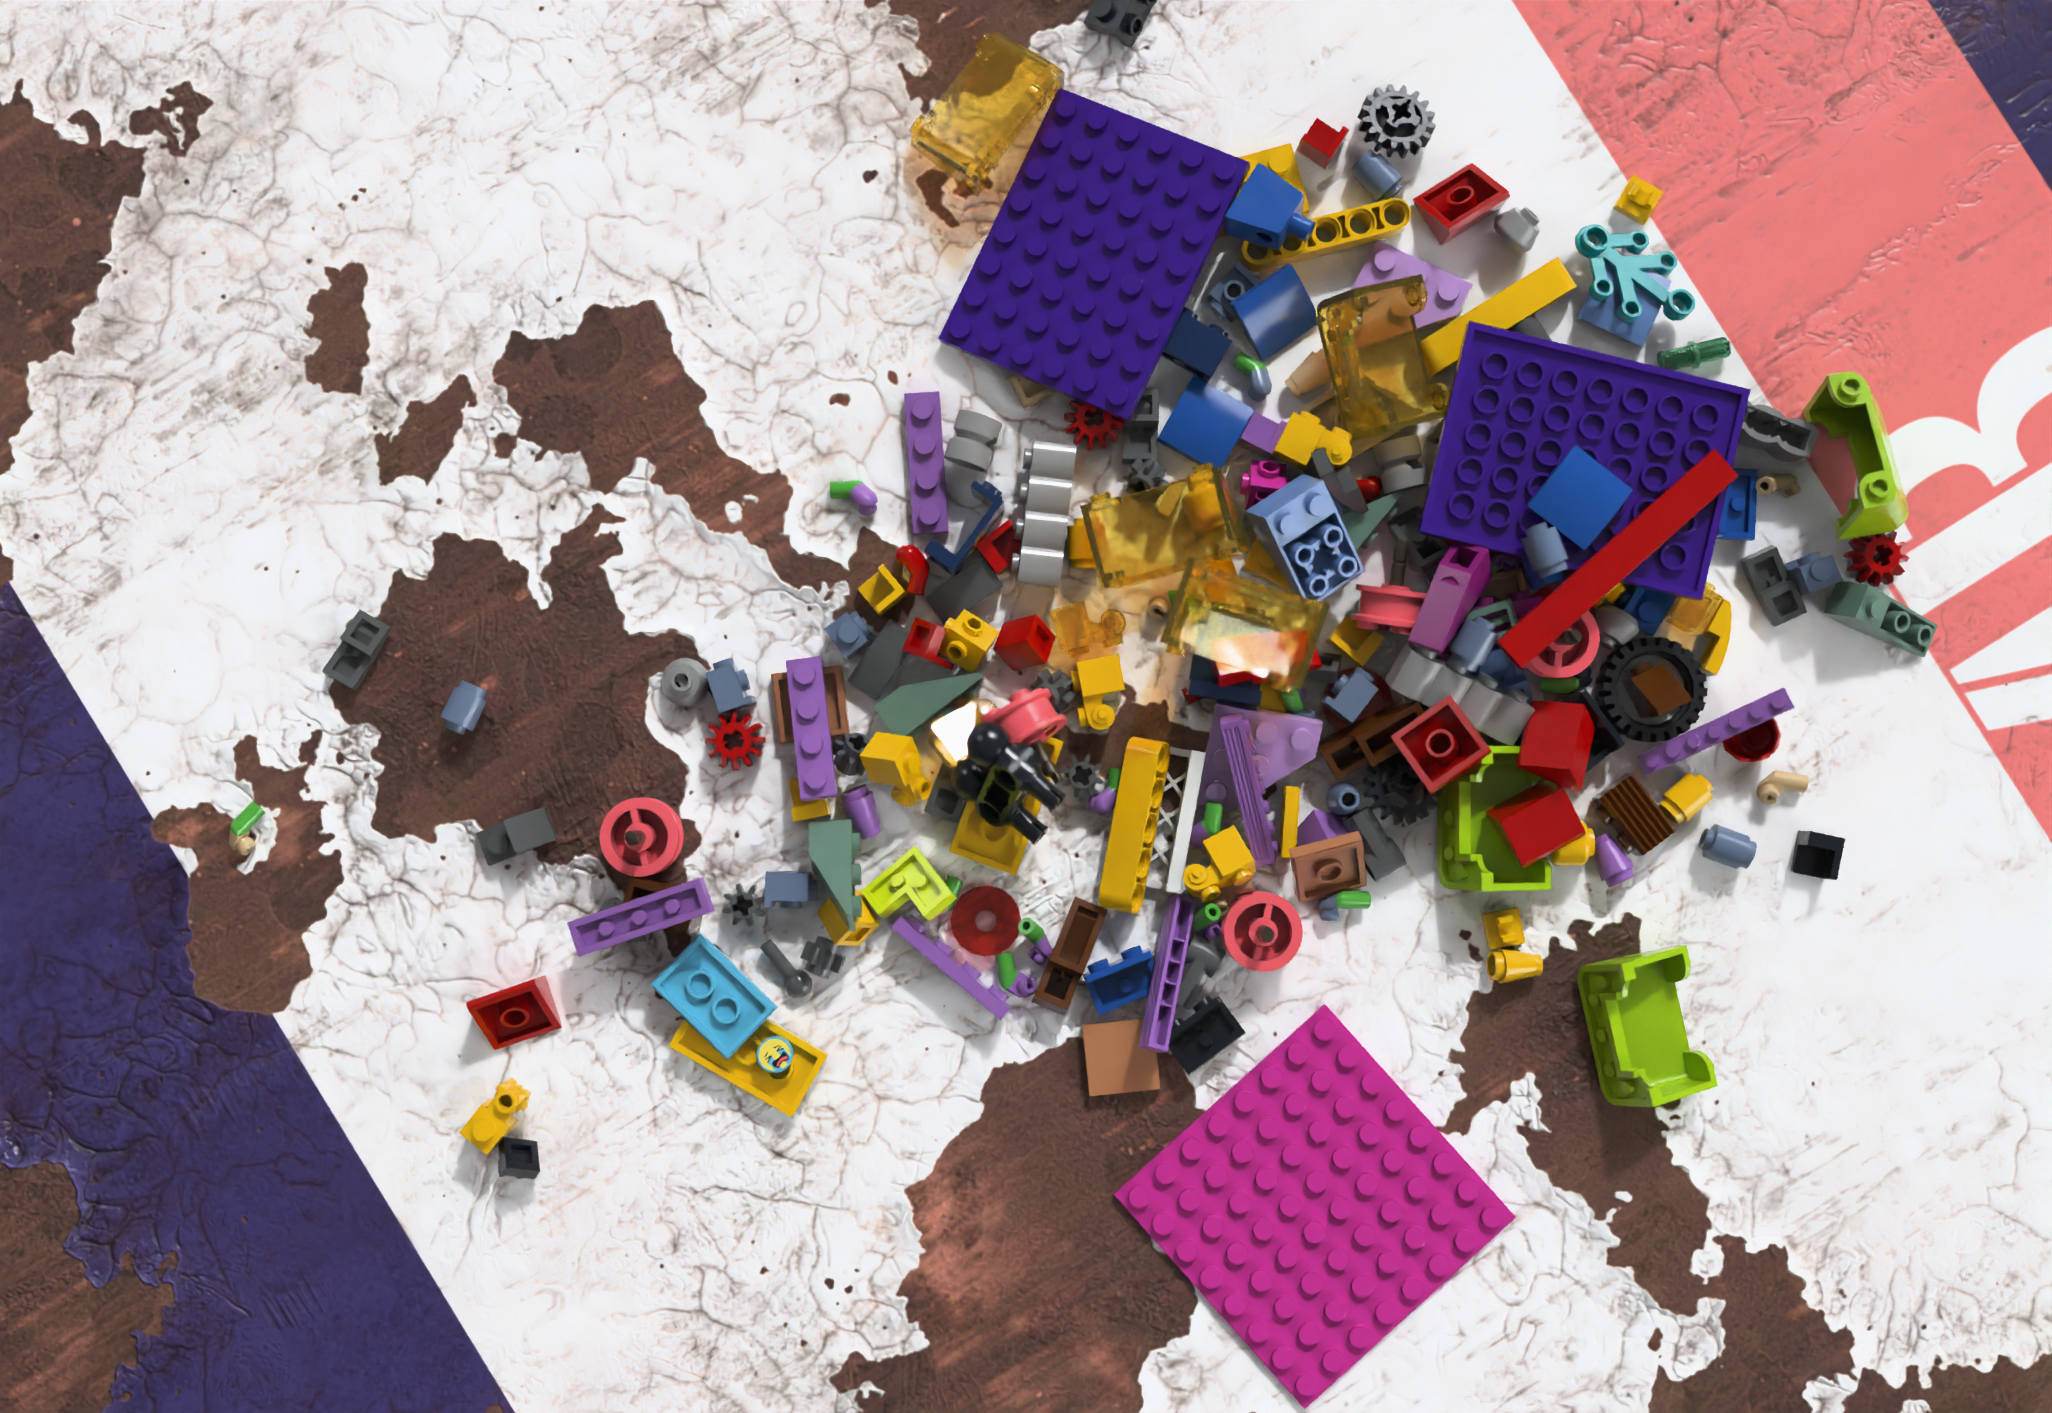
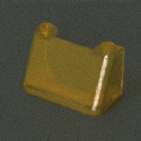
[910,31,1065,197]
[1316,274,1451,440]
[1080,462,1250,590]
[1160,557,1331,694]

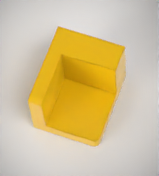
[857,564,907,617]
[1325,615,1385,667]
[789,778,832,822]
[817,890,880,946]

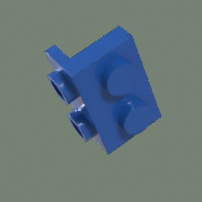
[1716,468,1758,541]
[1083,945,1155,1015]

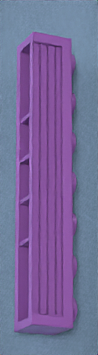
[1637,687,1795,776]
[1220,712,1280,866]
[1138,894,1197,1053]

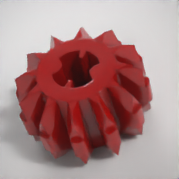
[1064,400,1124,451]
[1843,531,1910,587]
[705,710,766,771]

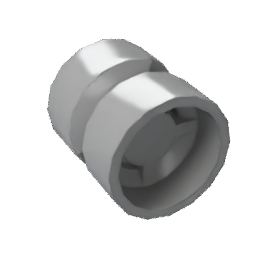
[944,410,1002,472]
[1372,435,1429,496]

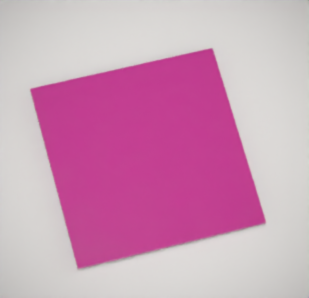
[1114,1004,1516,1409]

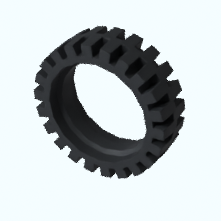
[1595,637,1708,742]

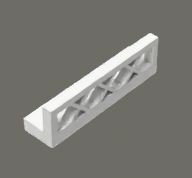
[1146,747,1206,894]

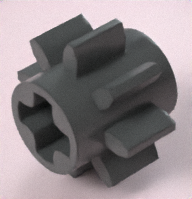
[1123,458,1169,503]
[1030,669,1076,714]
[832,732,870,776]
[1061,754,1103,797]
[722,883,766,927]
[800,935,846,979]

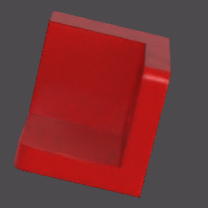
[1296,118,1350,169]
[975,520,1020,577]
[993,614,1056,671]
[902,617,955,670]

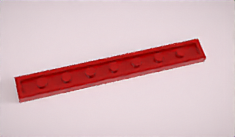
[1496,449,1739,669]

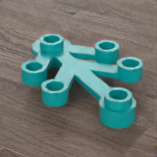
[1575,224,1696,323]

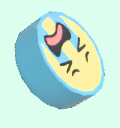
[757,1036,794,1073]

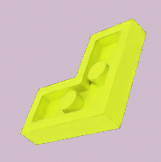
[861,846,957,922]

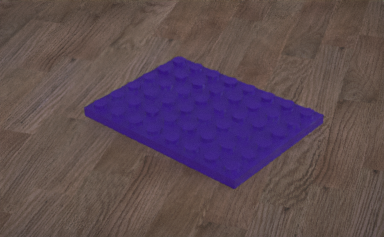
[938,88,1250,422]
[1417,321,1751,601]

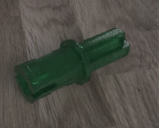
[1657,337,1731,370]

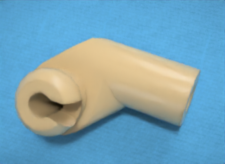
[1756,473,1801,499]
[1756,770,1809,805]
[1208,879,1254,917]

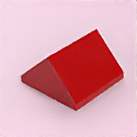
[1413,163,1510,246]
[1390,695,1492,794]
[1516,700,1595,793]
[1485,779,1586,868]
[466,975,562,1050]

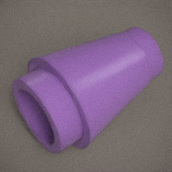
[840,784,881,840]
[1594,832,1635,888]

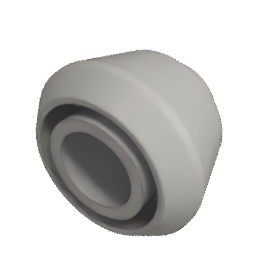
[1494,206,1540,253]
[1593,604,1639,650]
[661,658,709,706]

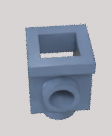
[1206,261,1260,323]
[1784,551,1843,596]
[824,611,876,660]
[705,658,757,714]
[1319,667,1378,724]
[764,870,818,908]

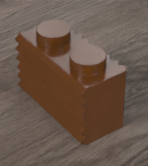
[1592,773,1676,856]

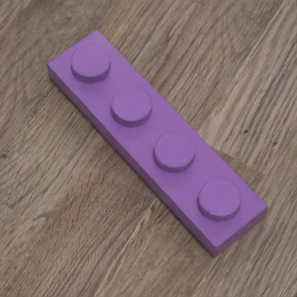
[904,391,949,535]
[786,656,838,802]
[567,877,715,957]
[891,915,1010,1020]

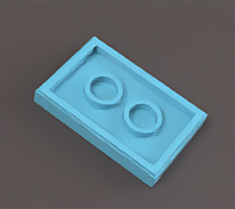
[650,933,778,1060]

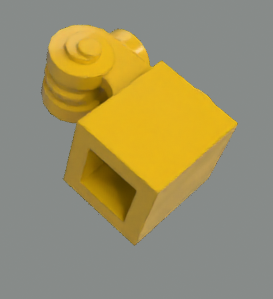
[1272,411,1353,470]
[1070,654,1125,730]
[859,732,932,807]
[1183,825,1257,903]
[459,1077,531,1155]

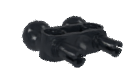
[951,722,1067,845]

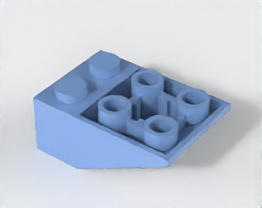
[1245,474,1365,609]

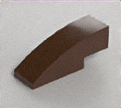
[1318,700,1424,781]
[1031,896,1108,1016]

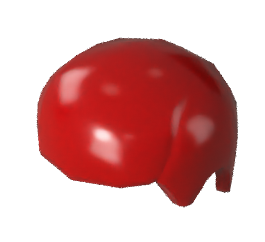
[1722,718,1781,762]

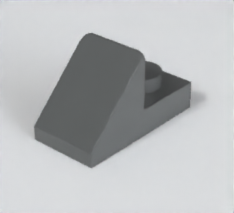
[1387,505,1450,572]
[476,807,557,866]

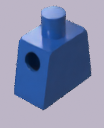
[1224,163,1315,250]

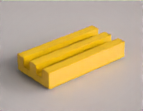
[1278,786,1300,858]

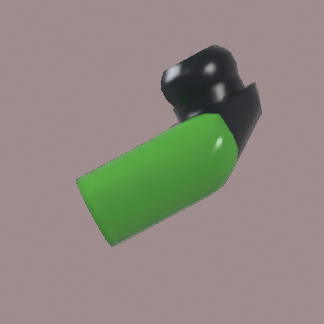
[1541,666,1593,694]

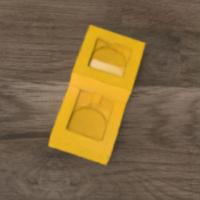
[1698,599,1732,677]

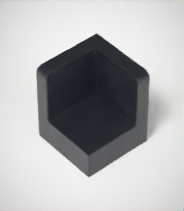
[1791,830,1845,880]

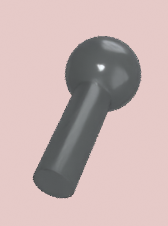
[760,939,812,998]

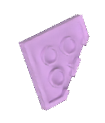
[1329,240,1473,351]
[1197,700,1323,810]

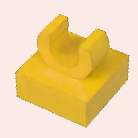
[1613,175,1664,225]
[1481,907,1525,950]

